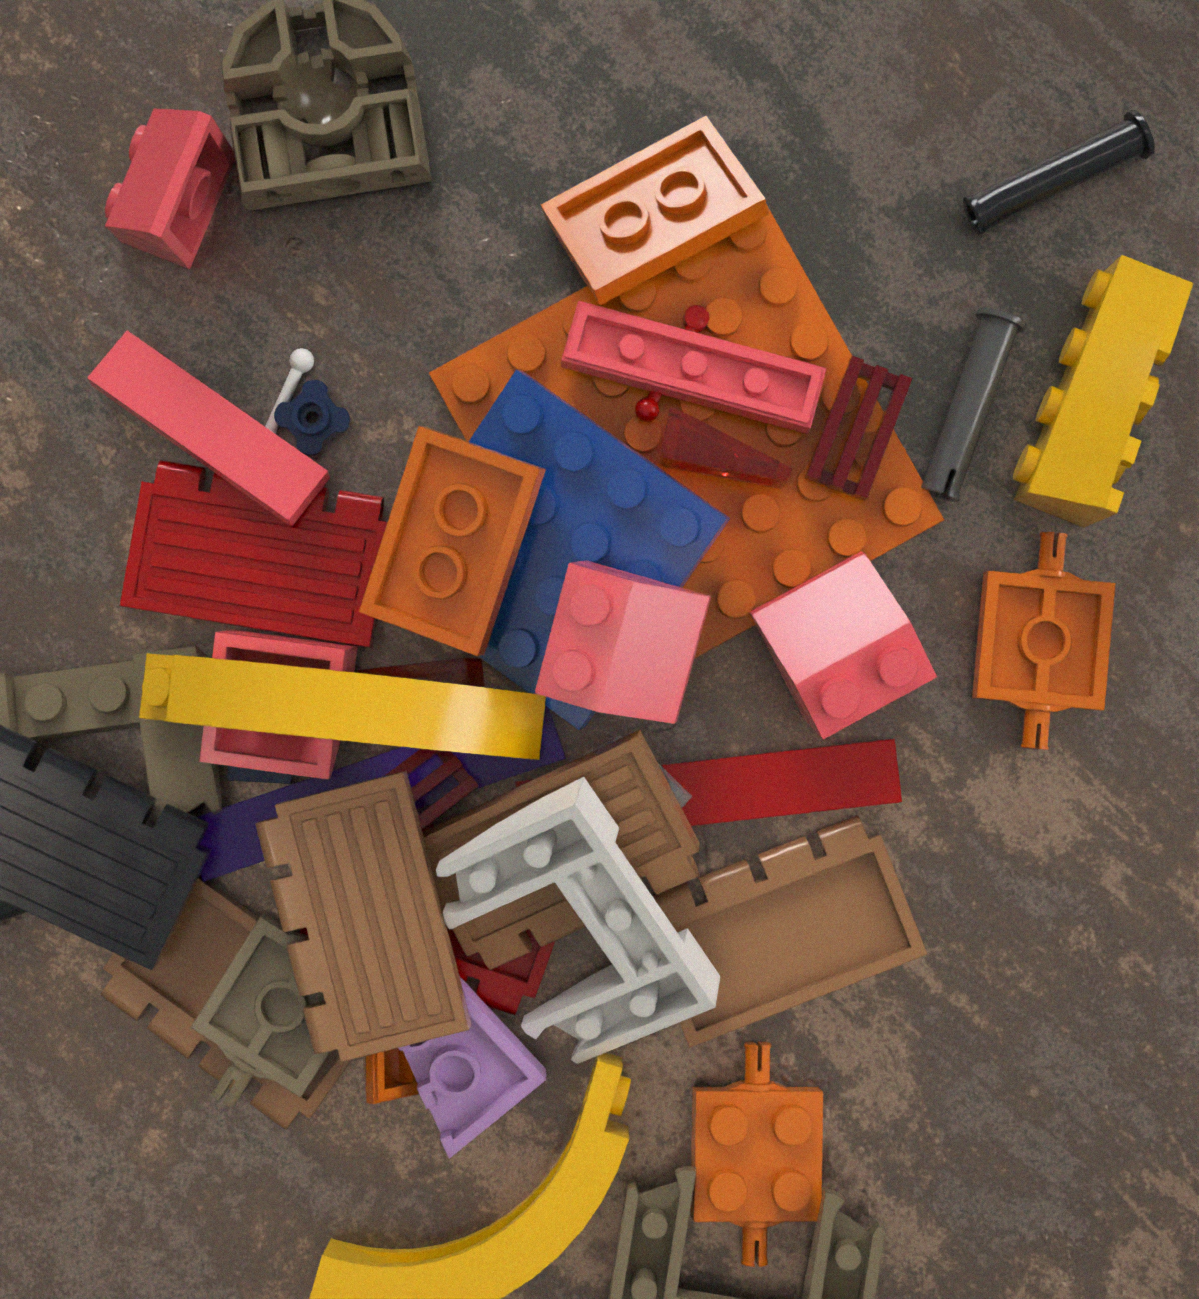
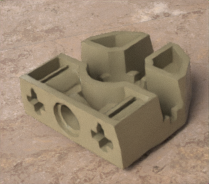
[222,0,432,211]

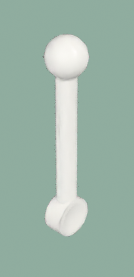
[265,348,314,434]

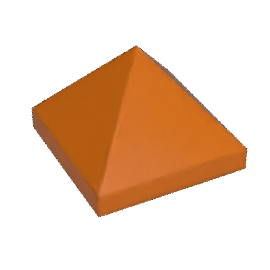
[363,1048,419,1104]

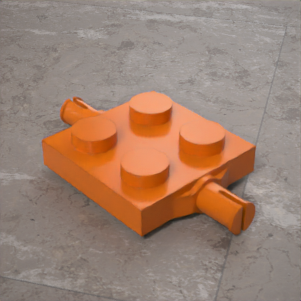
[972,532,1116,750]
[690,1041,823,1267]

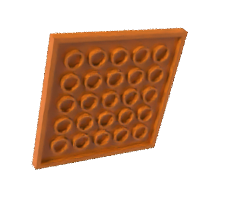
[429,206,945,659]

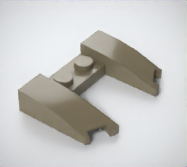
[0,646,223,823]
[607,1166,886,1299]

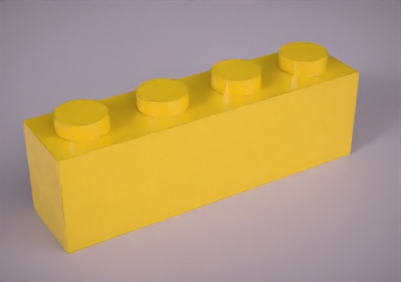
[1013,255,1194,528]

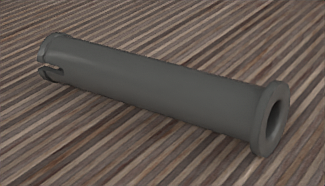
[921,307,1027,502]

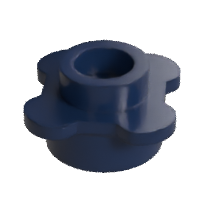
[274,380,351,456]

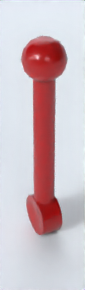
[634,305,710,423]

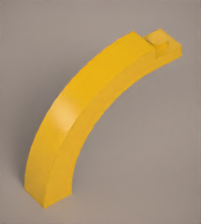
[139,653,546,760]
[309,1053,631,1299]

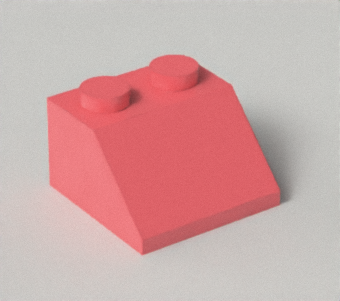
[105,108,235,269]
[749,551,937,740]
[535,560,711,724]
[199,629,358,780]

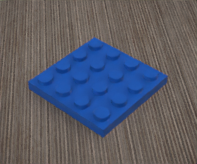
[469,369,730,730]

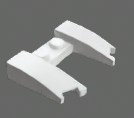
[436,777,720,1064]

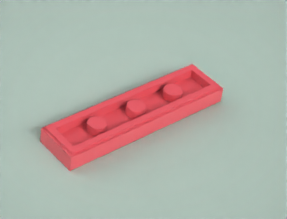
[561,301,826,434]
[87,330,330,527]

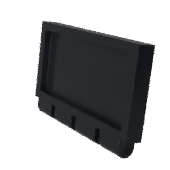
[0,725,212,970]

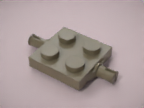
[191,914,331,1107]

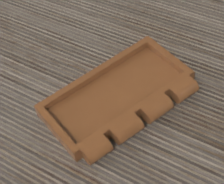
[422,730,700,970]
[255,770,472,1062]
[652,815,928,1048]
[101,875,352,1130]

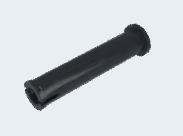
[963,110,1155,235]

